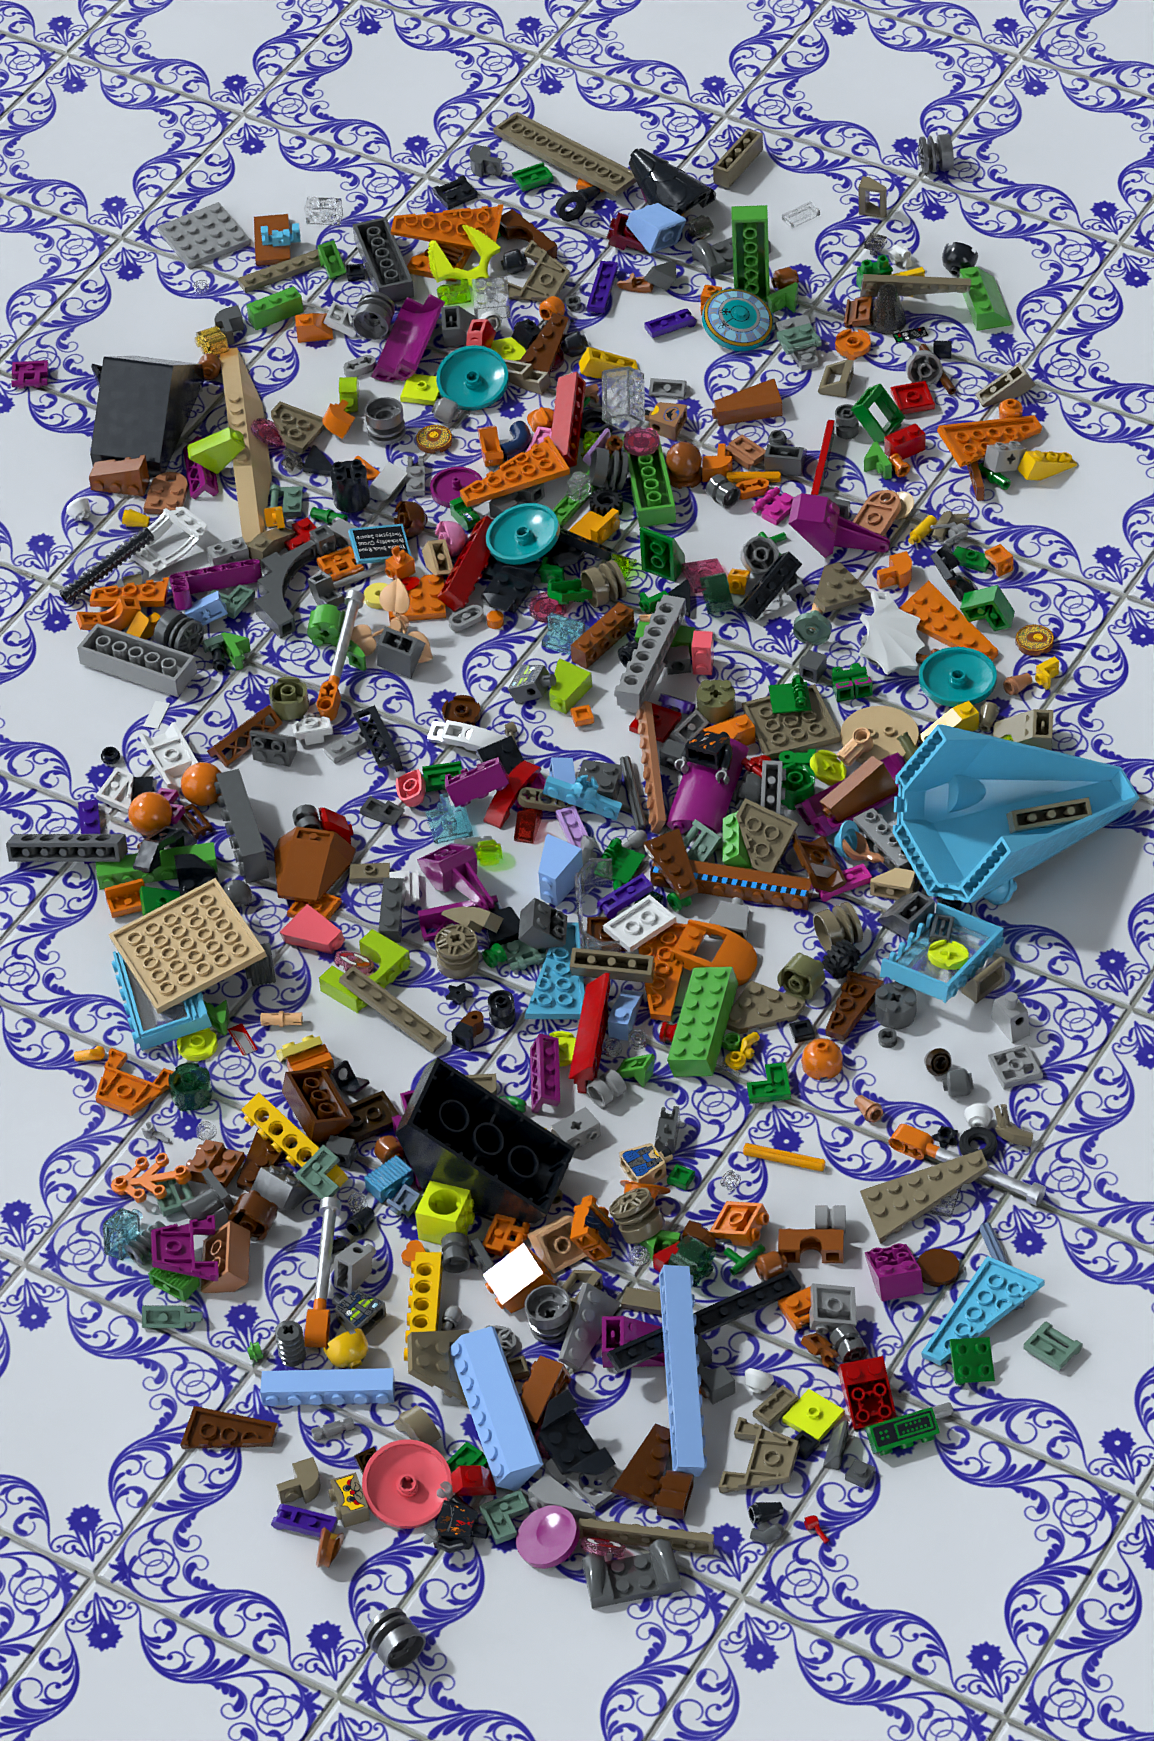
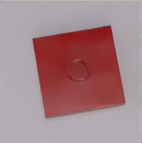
[890,381,935,415]
[629,703,682,743]

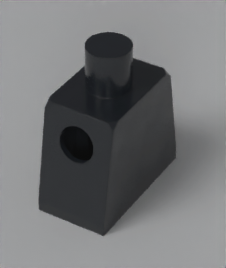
[485,902,520,949]

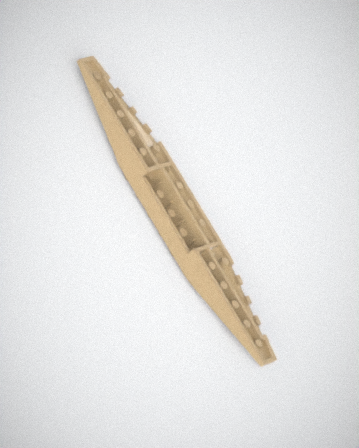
[220,348,272,545]

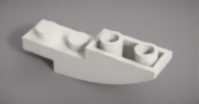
[427,720,506,751]

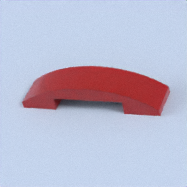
[483,760,542,829]

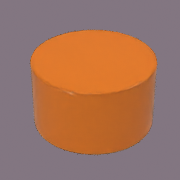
[486,610,504,629]

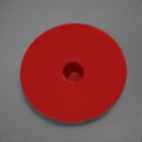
[400,576,420,591]

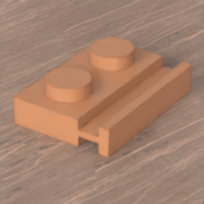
[726,434,766,470]

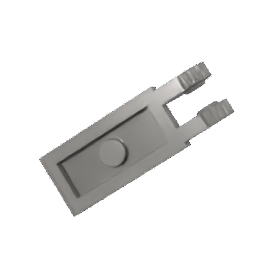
[406,456,425,497]
[323,726,376,764]

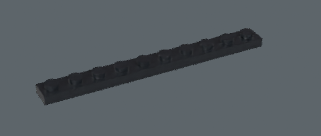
[607,1270,801,1373]

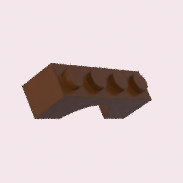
[499,209,558,264]

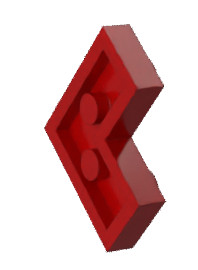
[285,517,317,551]

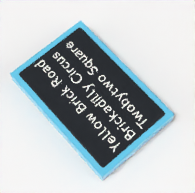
[348,524,411,564]

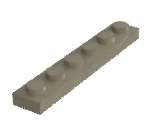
[238,249,340,293]
[339,966,447,1053]
[578,1518,715,1555]

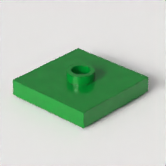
[139,886,180,916]

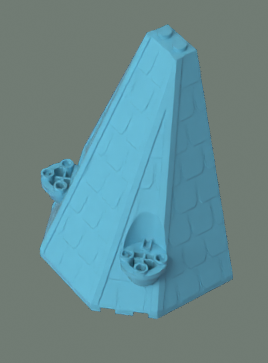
[893,724,1140,905]

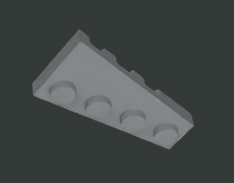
[775,313,818,371]
[558,1282,620,1370]

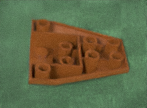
[274,827,356,903]

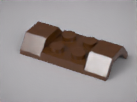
[792,832,847,892]

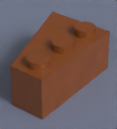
[89,455,150,497]
[520,1355,572,1430]

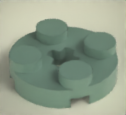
[793,610,832,645]

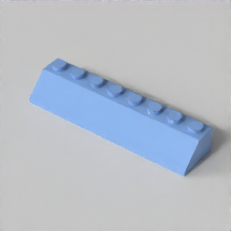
[450,1326,543,1491]

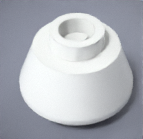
[479,311,502,332]
[66,497,91,521]
[964,1103,993,1128]
[745,1368,774,1394]

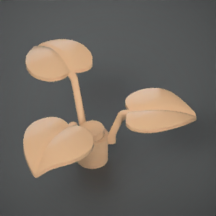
[350,578,433,663]

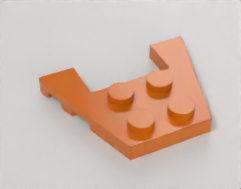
[95,1048,181,1116]

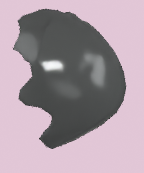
[223,879,252,908]

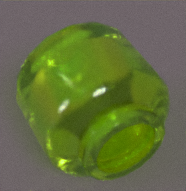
[474,839,503,867]

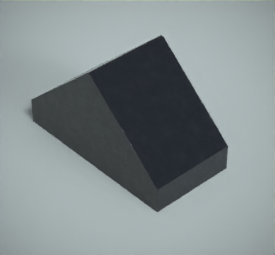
[90,356,205,477]
[395,1057,576,1224]

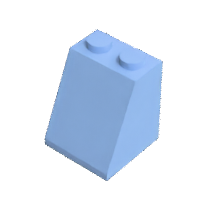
[626,203,686,254]
[538,834,584,906]

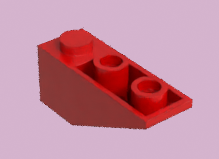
[466,319,496,349]

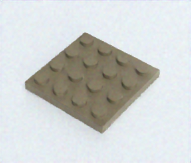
[742,684,841,760]

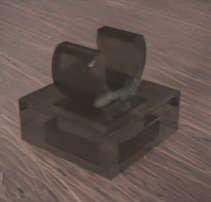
[864,233,887,256]
[281,447,304,473]

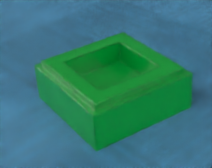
[667,1164,695,1191]

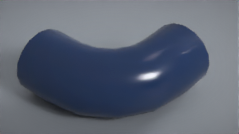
[500,421,532,462]

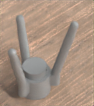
[931,522,968,553]

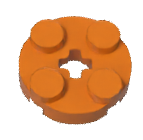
[835,329,871,360]

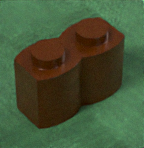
[653,1470,694,1520]

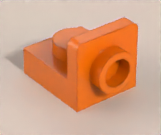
[985,544,1014,577]

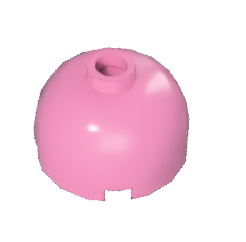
[435,521,468,558]

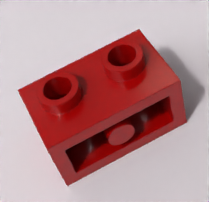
[884,423,926,460]

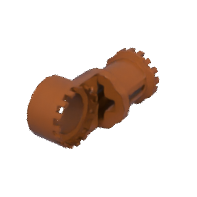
[605,435,623,457]

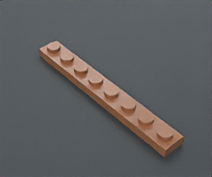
[636,701,666,834]

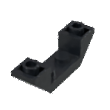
[133,826,197,873]

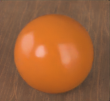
[181,762,222,806]
[128,792,173,836]

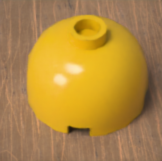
[323,1328,368,1369]

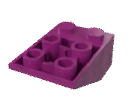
[864,1243,924,1301]
[602,1316,665,1368]

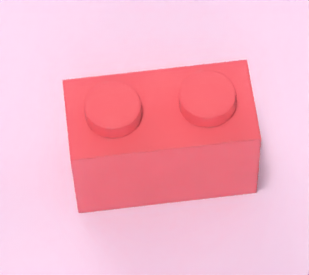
[691,631,714,675]

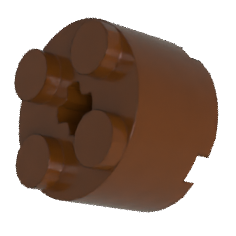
[228,1190,278,1241]

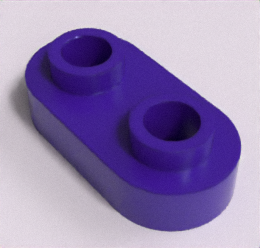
[658,693,696,714]

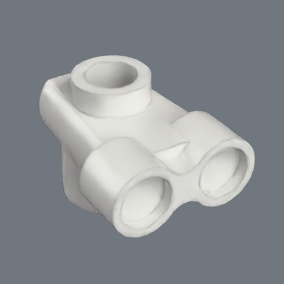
[888,244,914,270]

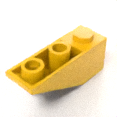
[1017,450,1077,481]

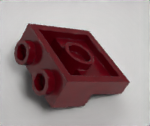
[606,212,645,252]

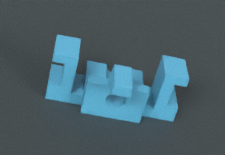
[261,223,301,247]

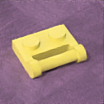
[276,1035,323,1062]

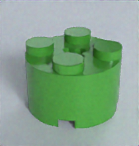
[307,604,345,647]

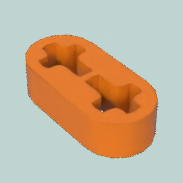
[736,478,769,500]

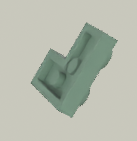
[207,584,255,619]
[294,1145,340,1200]
[479,1490,530,1545]

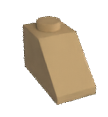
[422,539,453,576]
[870,868,916,900]

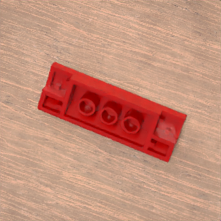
[568,973,611,1094]

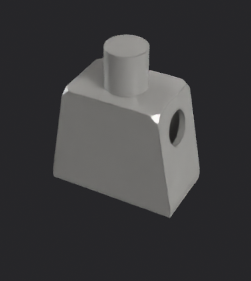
[709,897,749,940]
[991,992,1030,1043]
[334,1242,376,1294]

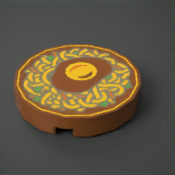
[416,425,452,454]
[1015,624,1054,656]

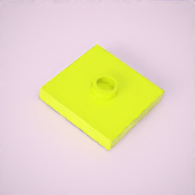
[491,337,526,362]
[400,374,440,406]
[782,1389,845,1442]

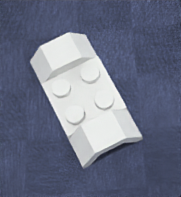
[139,722,198,792]

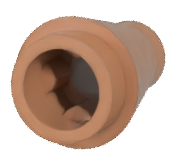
[1003,673,1032,695]
[854,1095,883,1122]

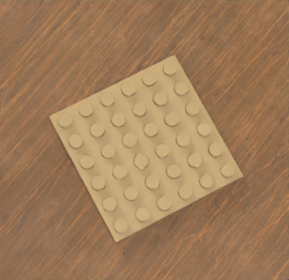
[108,878,267,1014]

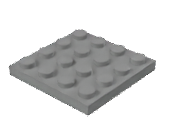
[157,202,251,269]

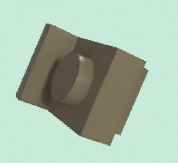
[393,1405,442,1445]
[276,1457,321,1504]

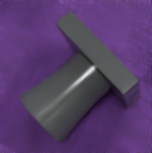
[181,1168,234,1221]

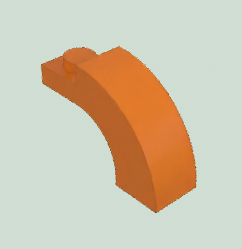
[477,426,504,467]
[76,596,141,631]

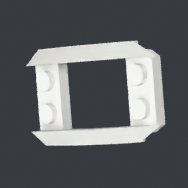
[120,507,207,577]

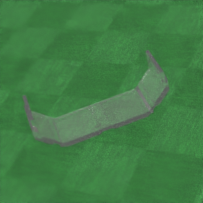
[574,858,620,952]

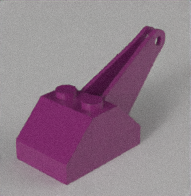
[788,493,890,558]
[417,843,495,911]

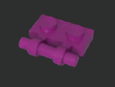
[11,360,49,389]

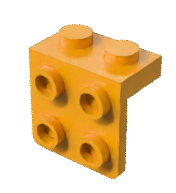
[569,508,620,545]

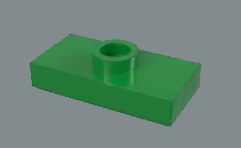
[953,546,991,573]

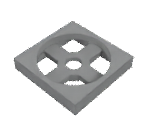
[988,1044,1043,1089]
[566,1465,622,1510]

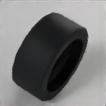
[580,408,613,442]

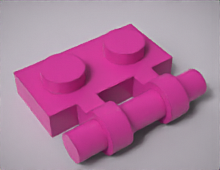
[751,487,794,525]

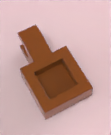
[801,1333,839,1368]

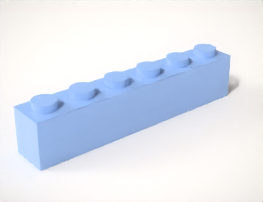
[260,1368,395,1406]

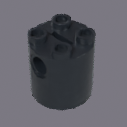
[330,459,370,513]

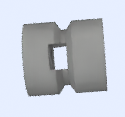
[586,1069,626,1108]
[815,1205,846,1233]

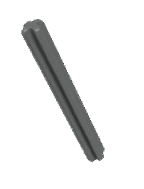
[620,756,646,830]

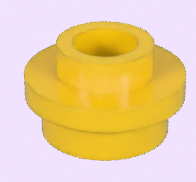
[725,1051,746,1071]

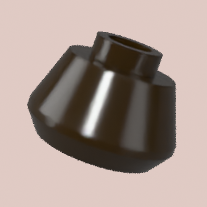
[924,1048,952,1076]

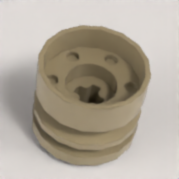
[581,560,627,608]
[813,902,863,952]
[435,924,479,979]
[609,1188,665,1244]

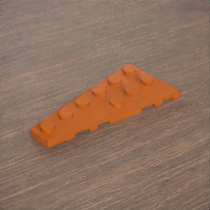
[391,204,504,251]
[937,415,1042,468]
[460,435,570,507]
[899,581,998,661]
[637,923,687,1021]

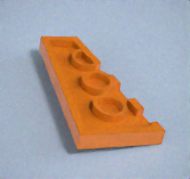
[89,577,170,607]

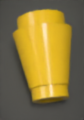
[122,509,150,527]

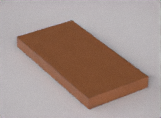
[254,214,291,266]

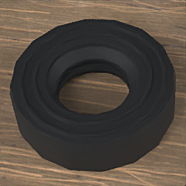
[555,191,586,222]
[959,1127,997,1161]

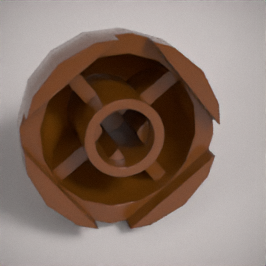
[394,501,428,538]

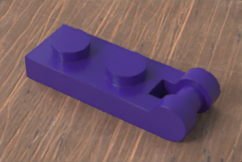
[644,309,697,338]
[597,873,655,919]
[271,1504,338,1538]

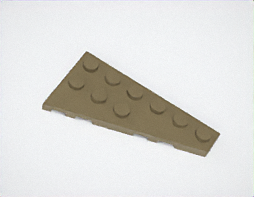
[860,274,971,298]
[860,1150,989,1244]

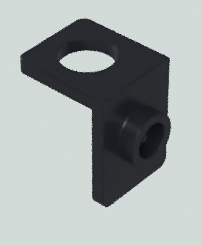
[331,1060,370,1094]

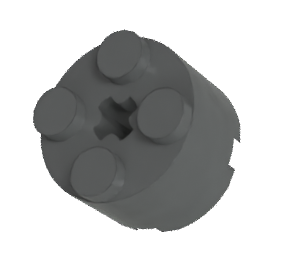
[875,982,916,1030]

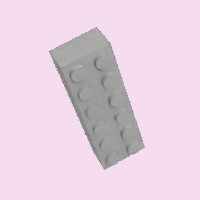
[77,623,197,697]

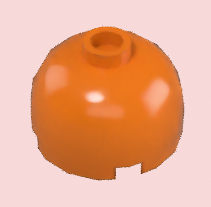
[801,1038,843,1080]

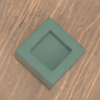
[202,634,224,653]

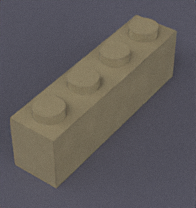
[713,129,763,188]
[1006,797,1092,834]
[570,948,655,983]

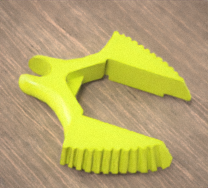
[428,225,501,293]

